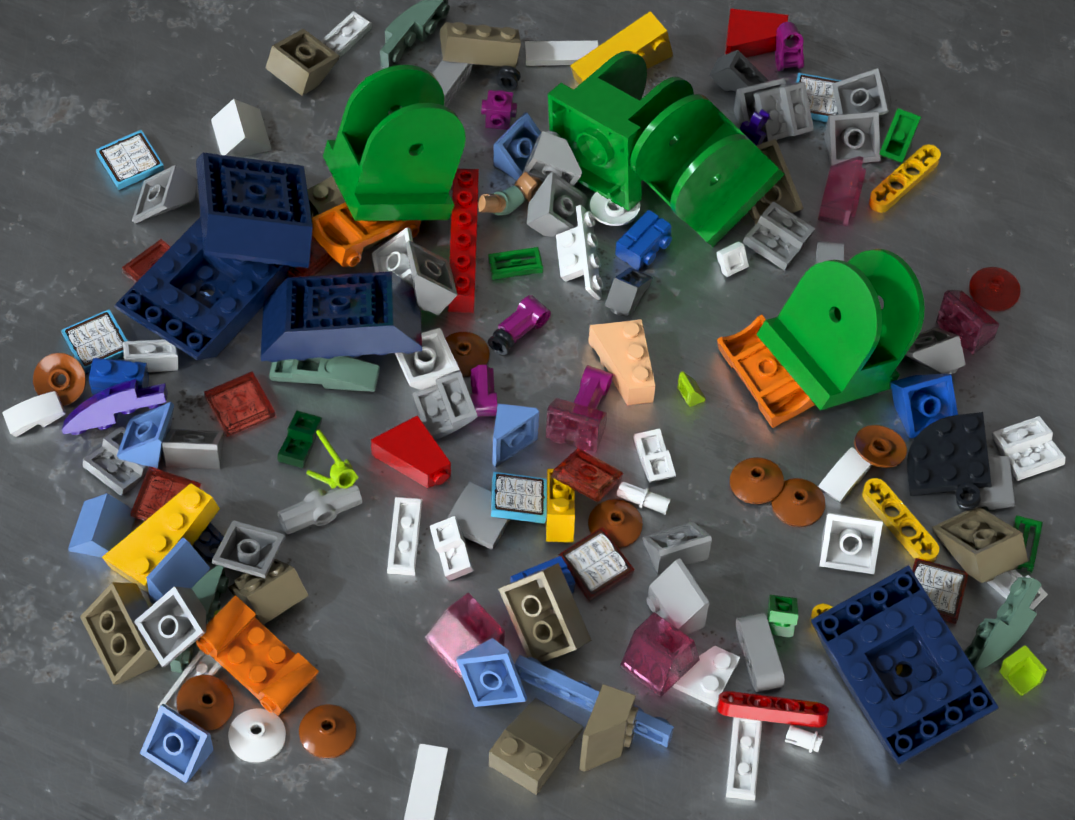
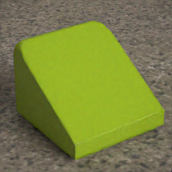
[677,372,706,407]

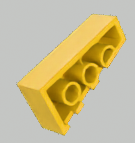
[570,11,673,85]
[102,483,220,594]

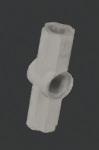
[278,483,362,535]

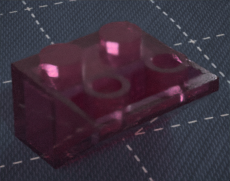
[818,156,866,227]
[936,290,999,355]
[546,398,607,452]
[425,592,505,679]
[620,612,700,697]

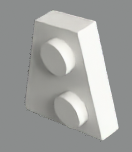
[667,646,740,707]

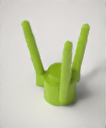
[306,430,358,489]

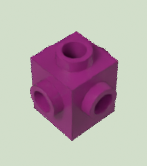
[481,90,517,130]

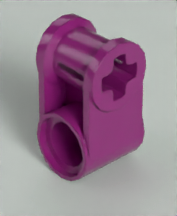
[775,22,804,71]

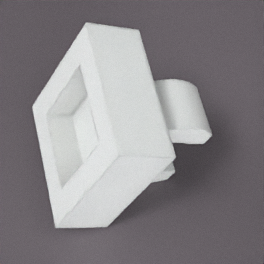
[716,242,749,277]

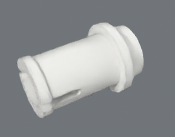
[785,725,823,753]

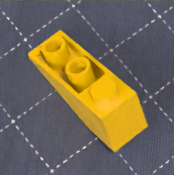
[546,467,575,542]

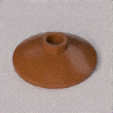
[445,332,490,377]
[33,353,86,406]
[854,425,907,468]
[730,457,784,504]
[771,478,825,527]
[588,499,643,549]
[176,675,234,731]
[299,704,356,758]

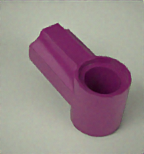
[498,295,551,343]
[470,365,497,417]
[572,365,613,419]

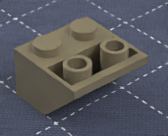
[228,559,309,625]

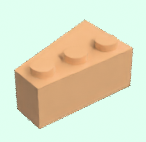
[588,319,655,406]

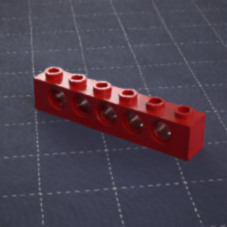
[448,168,479,313]

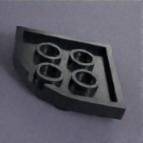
[907,412,992,496]

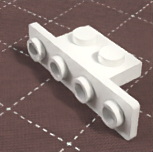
[556,205,603,301]

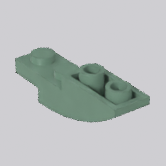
[380,0,450,68]
[269,356,380,392]
[170,565,229,674]
[964,577,1042,671]

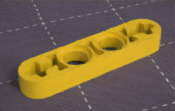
[869,144,941,213]
[862,478,939,564]

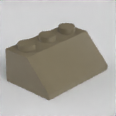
[440,22,521,68]
[498,563,592,663]
[80,582,159,685]
[579,684,639,772]

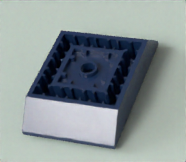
[196,152,313,268]
[115,216,291,360]
[261,271,422,362]
[811,565,999,765]

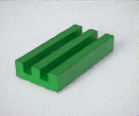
[488,247,543,280]
[1013,515,1043,573]

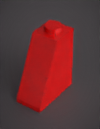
[725,9,791,58]
[371,416,451,489]

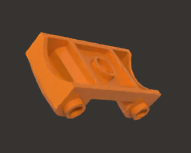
[312,202,421,267]
[717,314,815,428]
[195,595,319,716]

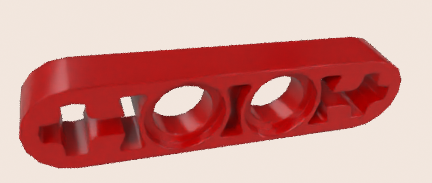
[717,691,829,728]

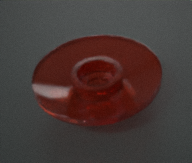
[969,267,1021,311]

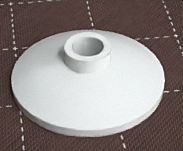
[590,192,640,226]
[228,708,286,763]

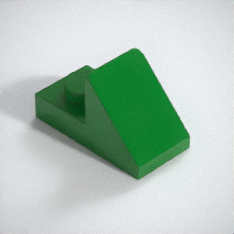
[879,108,921,163]
[767,595,799,638]

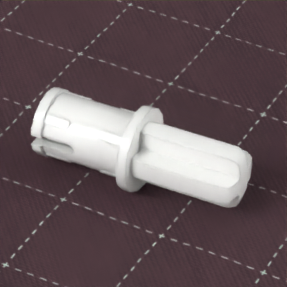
[617,482,671,515]

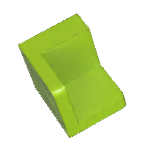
[999,645,1047,696]

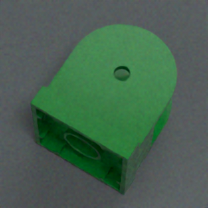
[548,51,694,211]
[323,65,466,221]
[630,94,785,247]
[756,249,925,411]

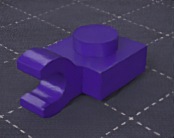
[739,109,770,146]

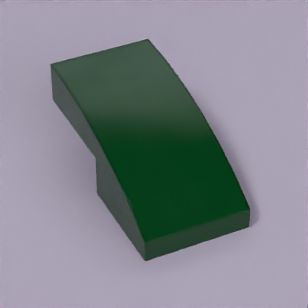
[277,411,322,468]

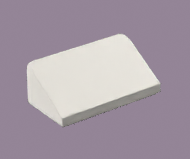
[123,340,178,372]

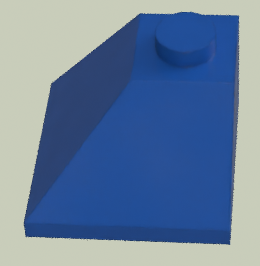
[890,374,958,438]

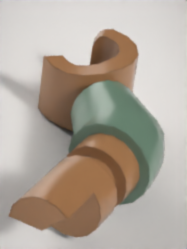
[478,172,543,216]

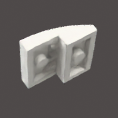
[992,416,1066,481]

